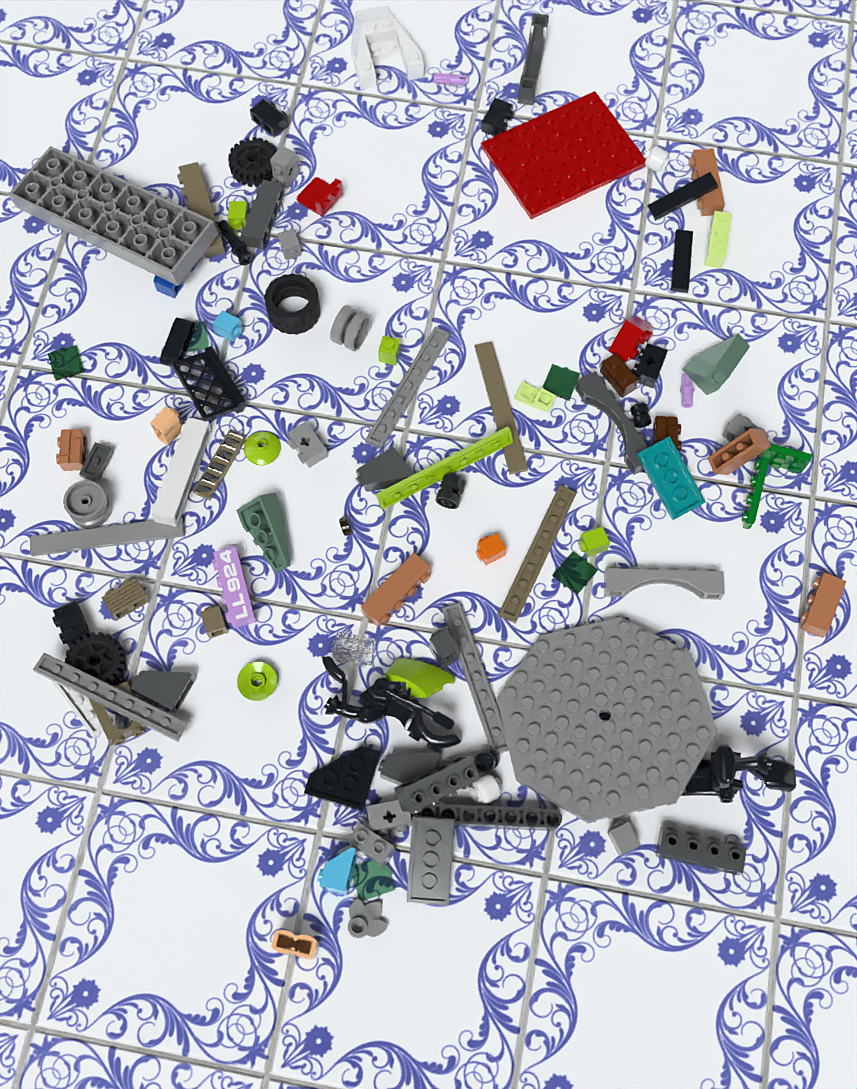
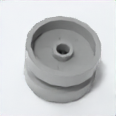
[330,305,371,352]
[63,480,112,529]

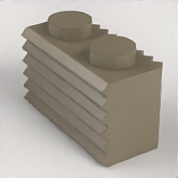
[101,577,150,621]

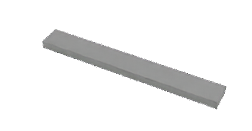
[365,327,450,450]
[30,517,184,557]
[442,602,509,754]
[33,653,188,742]

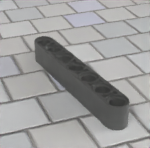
[418,804,562,831]

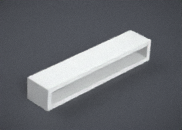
[150,417,212,527]

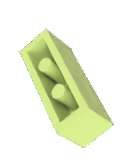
[704,211,732,269]

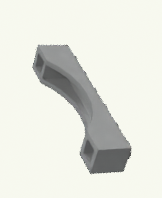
[604,566,725,600]

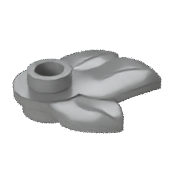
[348,898,388,938]

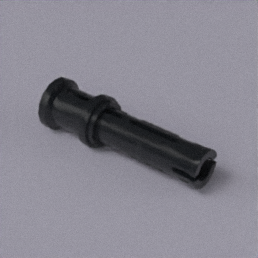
[217,220,253,266]

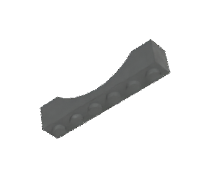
[517,13,549,106]
[575,371,648,475]

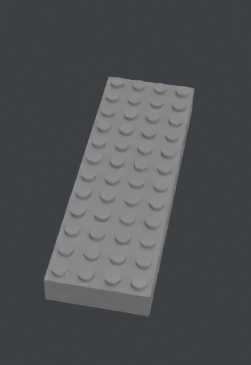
[8,146,219,286]

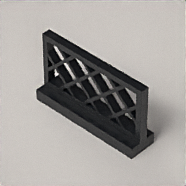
[171,346,245,422]

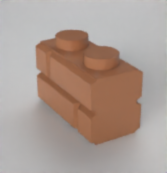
[56,429,87,471]

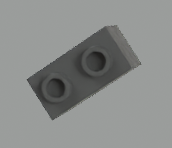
[429,629,459,669]

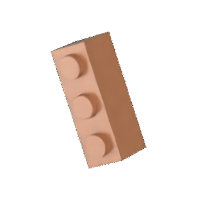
[708,428,771,475]
[800,572,847,638]

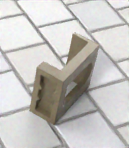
[89,681,148,746]

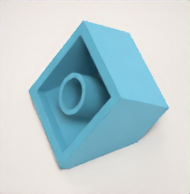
[317,847,358,896]

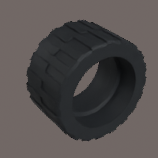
[264,274,321,335]

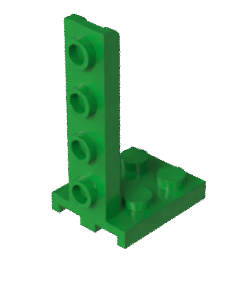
[741,444,812,529]

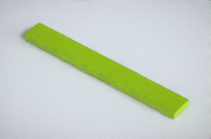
[375,426,513,510]

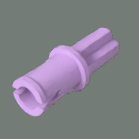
[433,72,466,86]
[680,373,695,408]

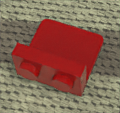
[296,177,343,217]

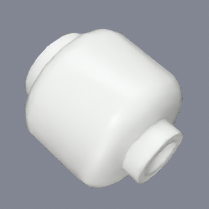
[643,146,670,172]
[470,774,502,805]

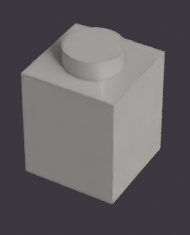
[277,229,302,260]
[608,821,641,857]

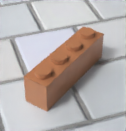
[689,148,725,216]
[360,553,431,628]

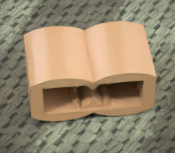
[150,406,183,446]
[271,930,319,960]

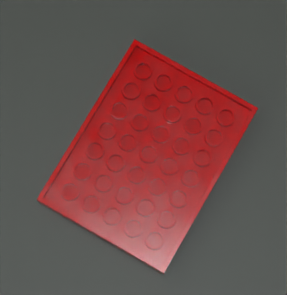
[480,91,646,220]

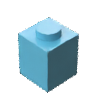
[213,310,243,342]

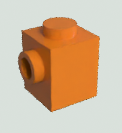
[475,533,507,566]

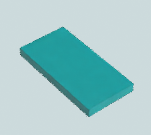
[636,436,706,520]

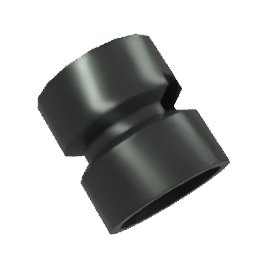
[435,474,466,509]

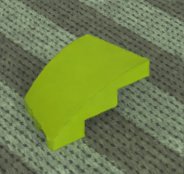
[386,658,455,698]

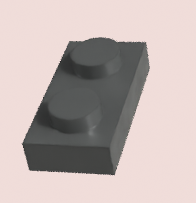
[79,442,113,483]

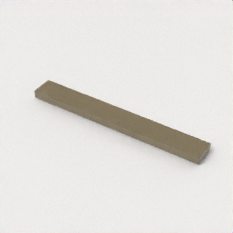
[474,341,528,475]
[498,485,577,624]

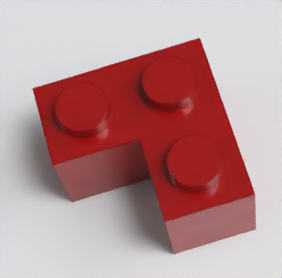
[608,316,654,362]

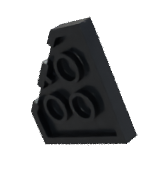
[304,746,382,812]

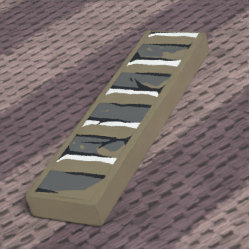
[193,430,246,501]

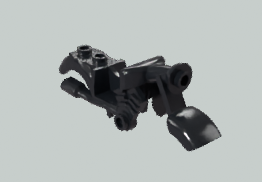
[322,656,461,752]
[681,745,796,803]

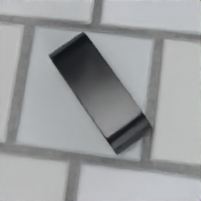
[160,317,195,368]

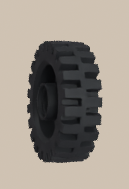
[228,137,277,187]
[65,632,127,686]

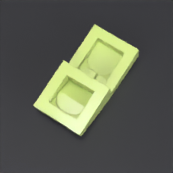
[514,381,557,412]

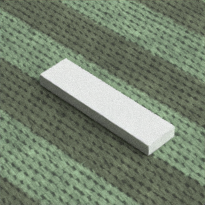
[51,680,104,739]

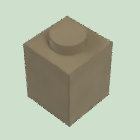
[200,606,228,639]

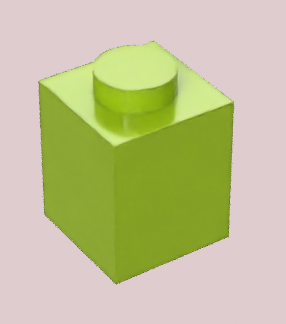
[228,201,249,230]
[378,336,401,366]
[578,526,610,557]

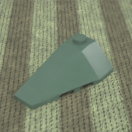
[682,333,750,395]
[236,493,291,573]

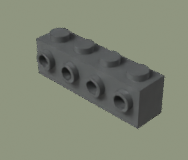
[240,180,284,250]
[394,756,480,814]
[656,827,747,876]

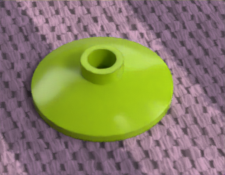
[244,431,281,466]
[237,662,277,701]

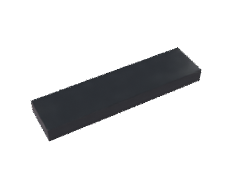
[647,172,718,221]
[670,229,693,293]

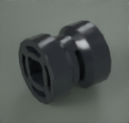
[630,403,652,428]
[474,749,500,773]

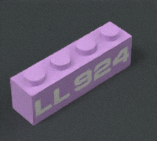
[212,546,257,629]

